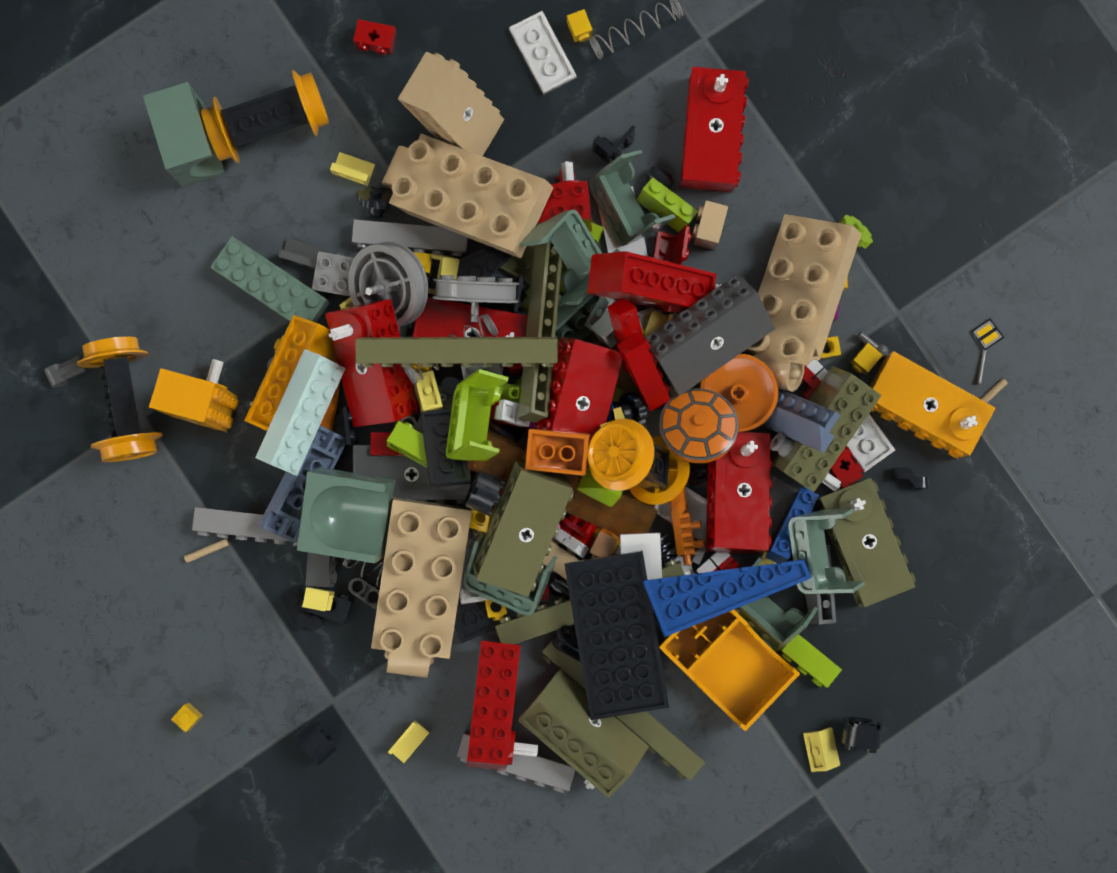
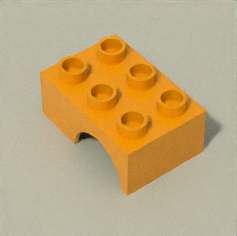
[659,609,800,731]

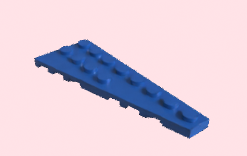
[642,560,811,637]

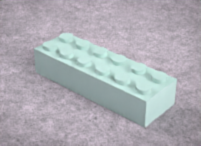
[255,349,345,476]

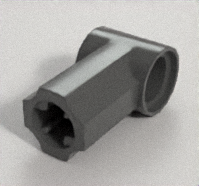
[44,356,86,388]

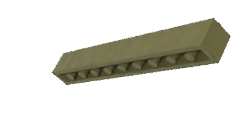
[518,240,562,423]
[355,337,558,367]
[495,559,685,644]
[542,640,705,781]

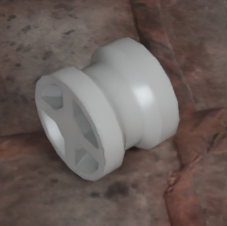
[770,433,794,457]

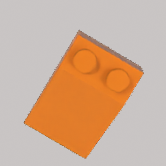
[525,429,591,476]

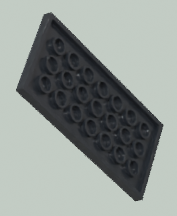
[564,550,669,720]

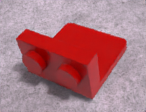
[652,225,691,265]

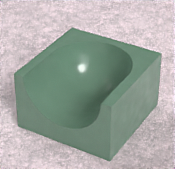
[143,82,226,187]
[297,467,396,563]

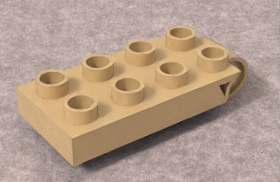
[382,134,553,258]
[743,214,861,392]
[371,497,472,678]

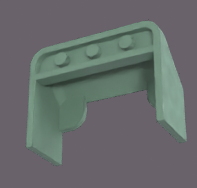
[589,150,676,246]
[520,210,602,306]
[788,508,865,594]
[463,532,558,616]
[734,557,819,651]

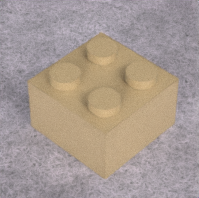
[691,201,728,250]

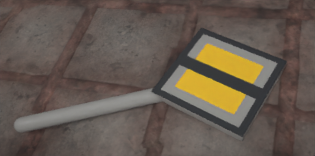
[970,318,1005,384]

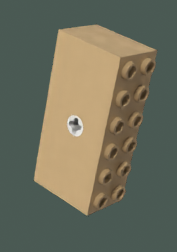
[398,52,504,156]

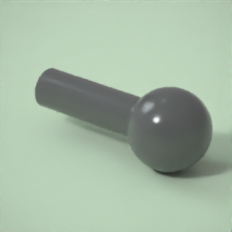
[857,331,888,359]

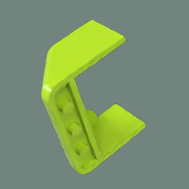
[446,369,508,461]

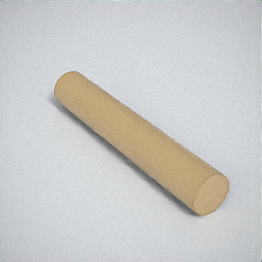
[981,378,1008,403]
[184,539,229,563]

